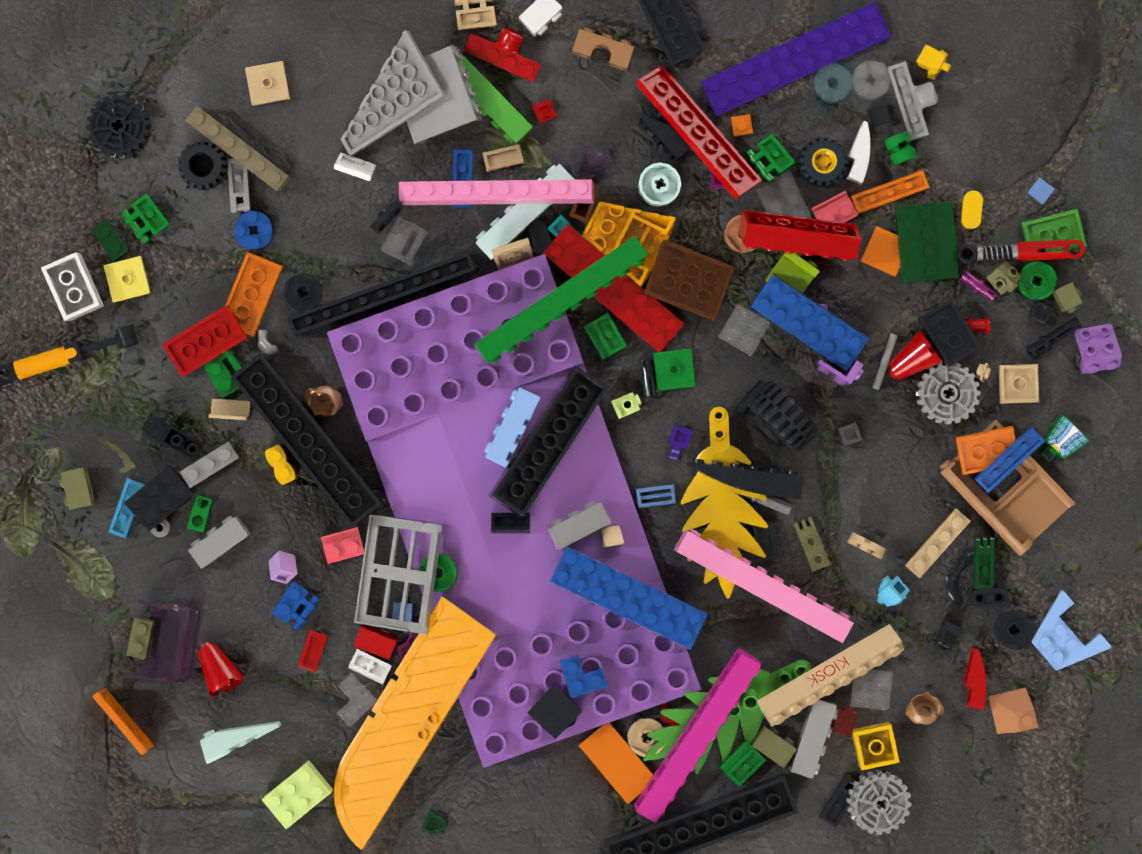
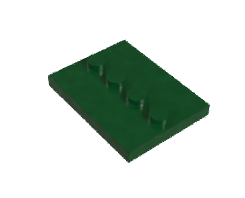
[894,202,959,283]

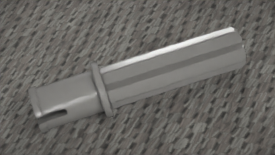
[737,494,792,515]

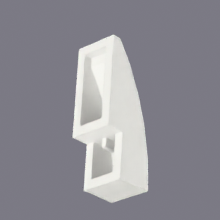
[846,121,870,185]

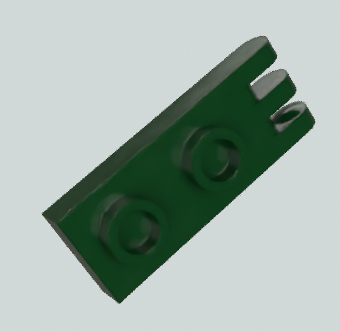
[973,537,995,589]

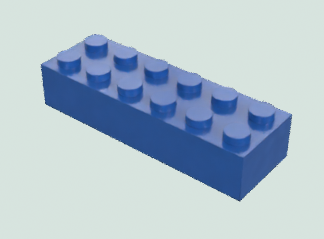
[751,273,869,371]

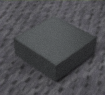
[837,422,862,446]

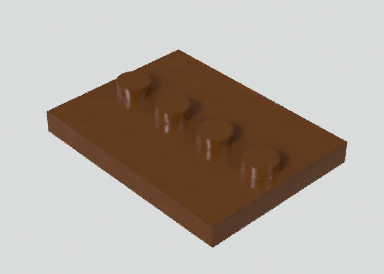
[643,240,735,321]

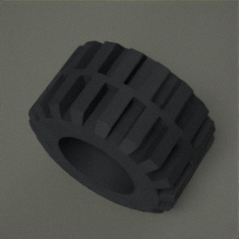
[177,141,228,191]

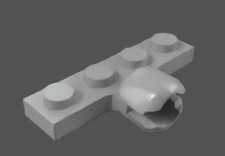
[887,61,938,141]

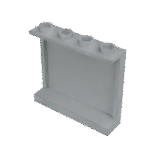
[407,46,482,144]

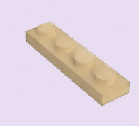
[905,508,970,578]

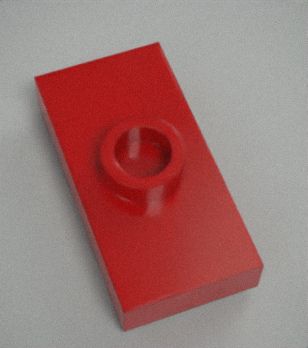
[298,630,328,672]

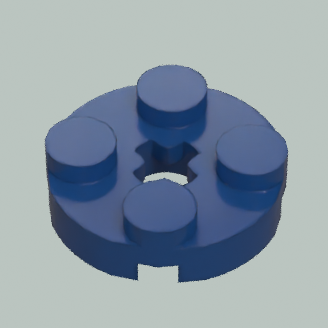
[234,211,273,250]

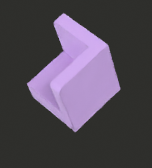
[269,551,297,584]

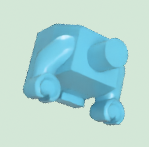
[877,576,910,607]

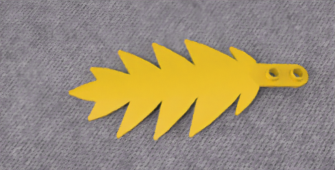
[680,407,768,599]

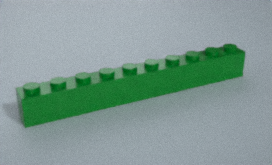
[473,236,648,364]

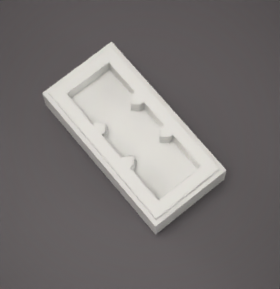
[334,152,377,181]

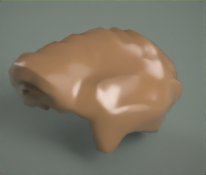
[304,386,344,417]
[905,692,944,725]

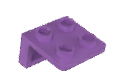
[1074,324,1122,374]
[816,360,864,386]

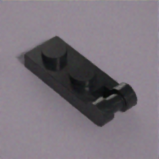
[819,772,860,828]

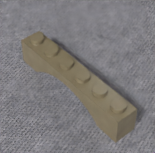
[185,106,291,193]

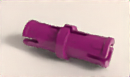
[960,270,998,302]

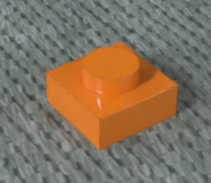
[731,114,753,137]

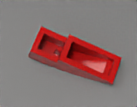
[963,647,986,710]

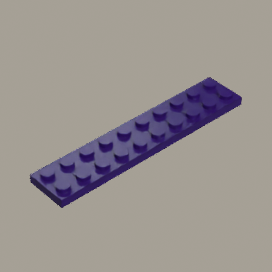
[701,2,891,117]

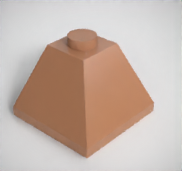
[988,688,1038,734]

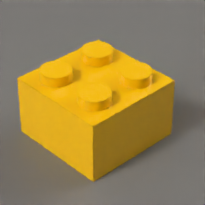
[851,722,899,770]

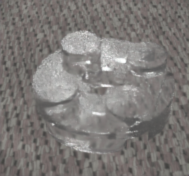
[851,60,891,100]

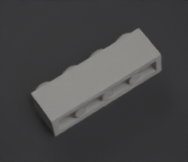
[789,699,838,779]

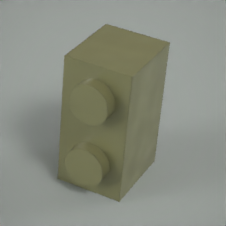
[59,467,95,510]
[126,616,157,659]
[751,725,797,768]

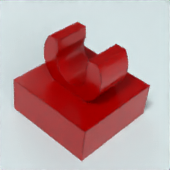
[532,99,557,124]

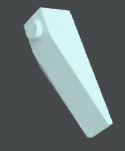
[200,721,281,764]

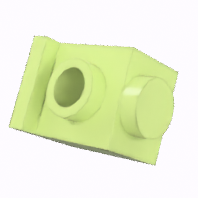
[611,392,642,419]

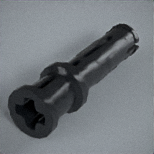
[1025,317,1082,360]

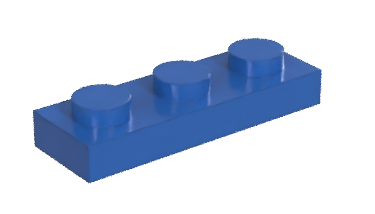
[452,149,473,208]

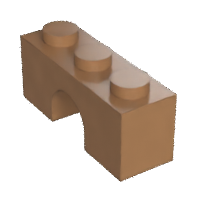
[572,28,634,71]

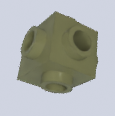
[986,260,1021,295]

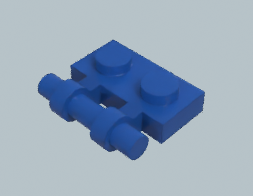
[272,581,320,631]

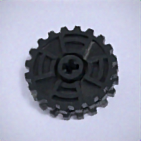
[86,94,152,159]

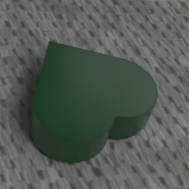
[422,810,447,834]

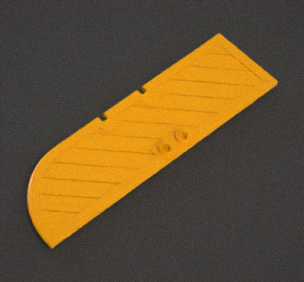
[334,596,497,850]

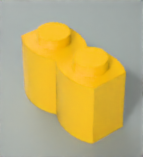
[265,444,298,485]

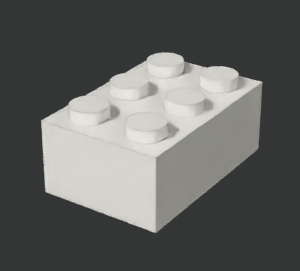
[41,252,104,322]

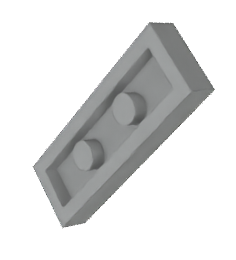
[180,441,240,488]

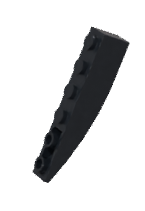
[686,458,803,500]

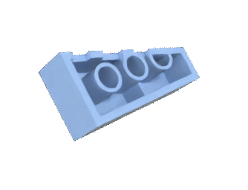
[484,387,541,467]

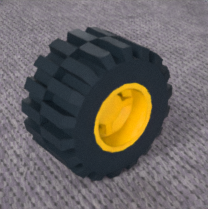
[797,137,848,187]

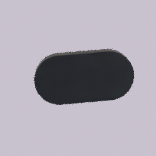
[528,220,552,257]

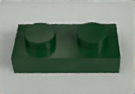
[91,219,130,262]

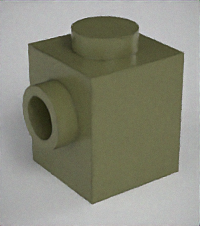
[1052,282,1083,314]

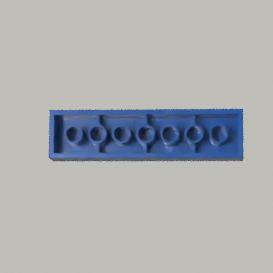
[550,547,708,650]

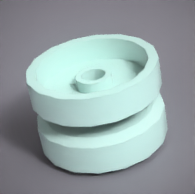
[638,163,681,207]

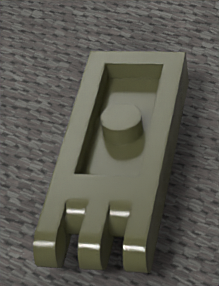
[793,517,830,572]

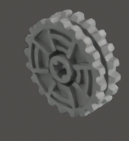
[916,363,980,424]
[846,770,912,835]

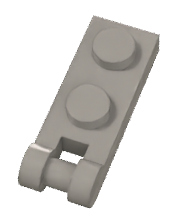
[227,159,251,213]

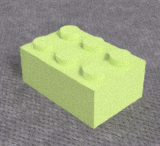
[262,760,333,829]

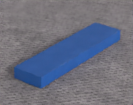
[974,426,1045,493]

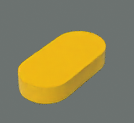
[961,191,983,229]

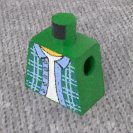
[1041,415,1090,461]

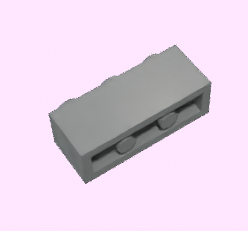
[547,501,611,549]
[188,516,251,569]

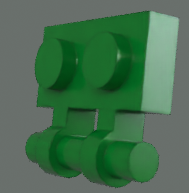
[746,134,795,183]
[121,194,171,244]

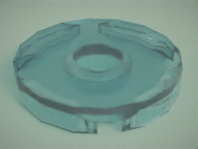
[813,64,852,103]

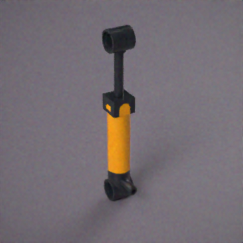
[0,325,139,386]

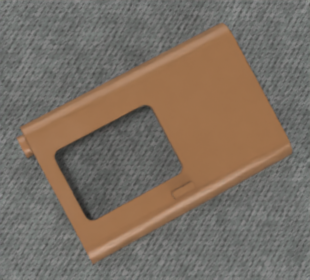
[940,420,1075,556]

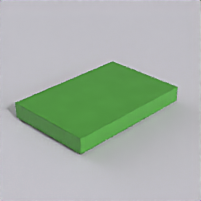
[1021,209,1087,252]

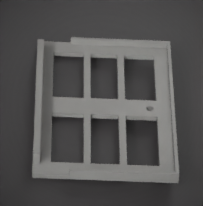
[354,514,443,634]

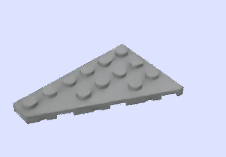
[341,30,445,156]

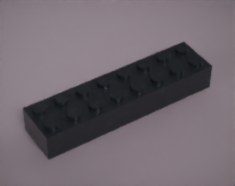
[488,366,608,517]

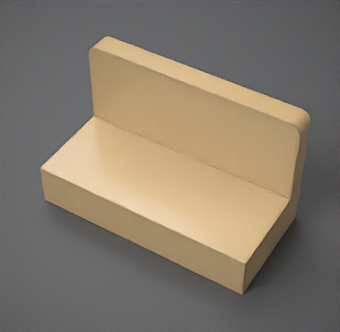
[209,399,251,420]

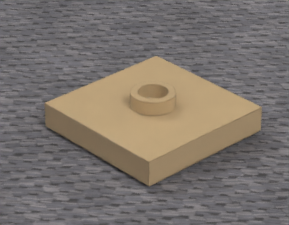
[245,61,290,106]
[491,238,534,270]
[999,364,1039,404]

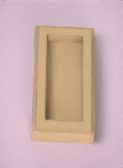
[482,144,524,172]

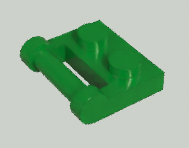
[203,348,242,399]

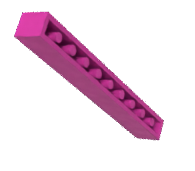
[634,648,761,823]

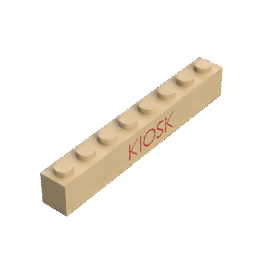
[757,624,904,727]

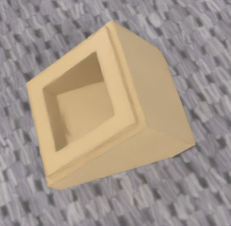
[600,525,624,547]

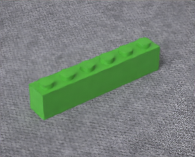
[451,44,533,145]

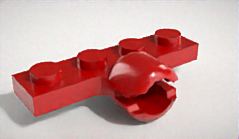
[464,28,542,83]

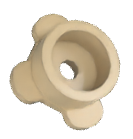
[976,363,991,382]

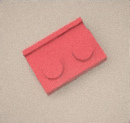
[811,190,858,223]
[321,527,365,564]

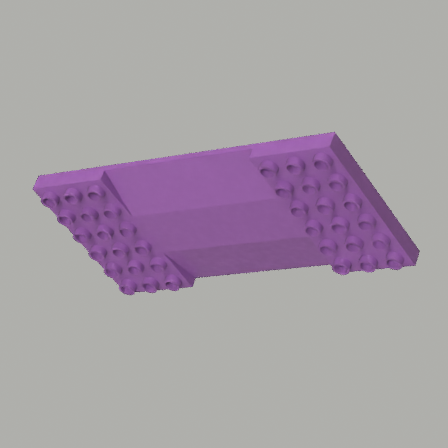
[327,254,701,768]

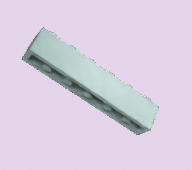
[476,164,575,261]

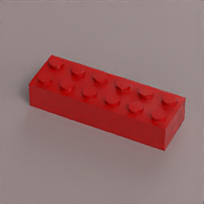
[739,210,862,261]

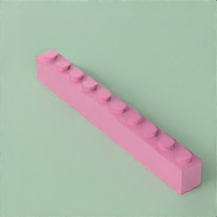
[399,179,594,205]
[674,529,854,643]

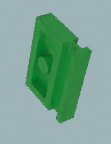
[584,313,627,360]
[719,740,766,787]

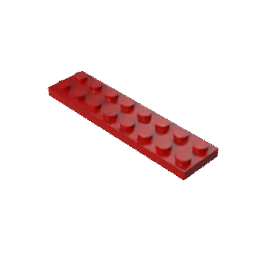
[636,65,762,199]
[543,224,684,353]

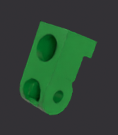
[187,495,213,534]

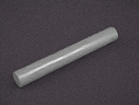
[872,333,898,390]

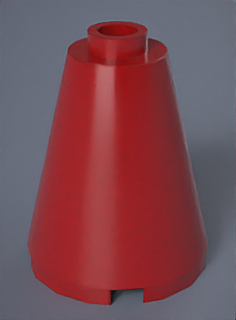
[888,330,943,380]
[198,641,245,697]

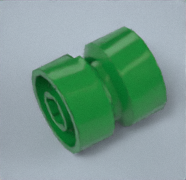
[884,131,917,166]

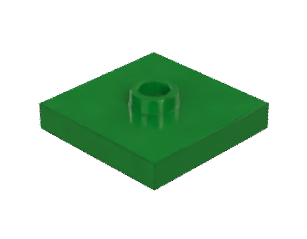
[653,349,695,391]

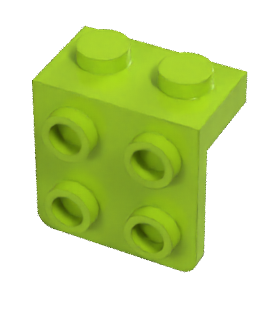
[765,252,819,293]

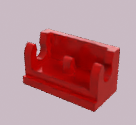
[354,624,399,660]

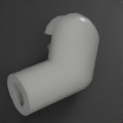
[258,330,278,356]

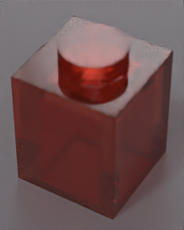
[831,706,858,737]

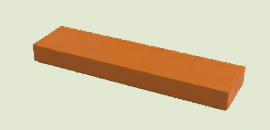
[851,170,930,214]

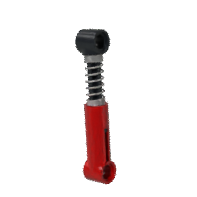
[957,239,1085,263]

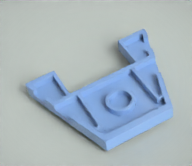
[1030,590,1112,670]

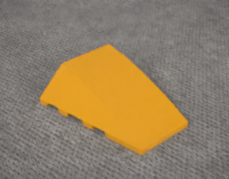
[582,201,676,286]

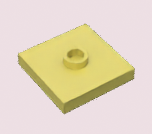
[103,256,151,303]

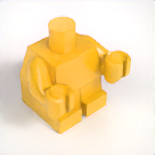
[916,45,951,80]

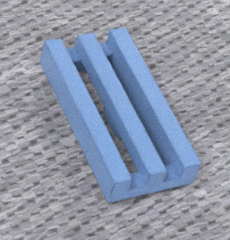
[636,484,676,508]

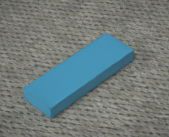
[108,478,145,539]

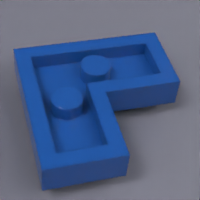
[560,655,608,698]

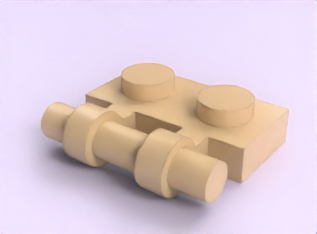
[454,0,497,31]

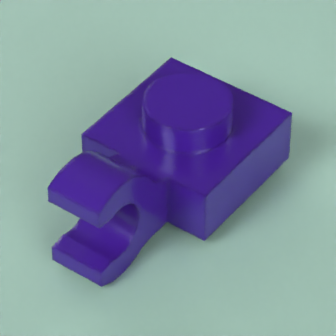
[668,425,693,460]

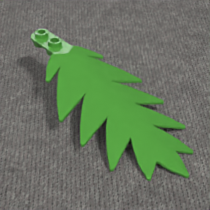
[643,660,811,774]

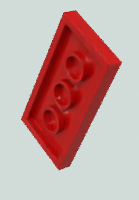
[162,305,248,377]

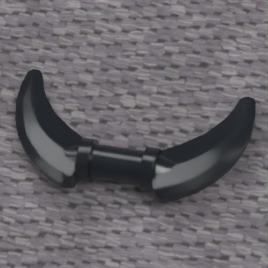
[945,553,973,604]

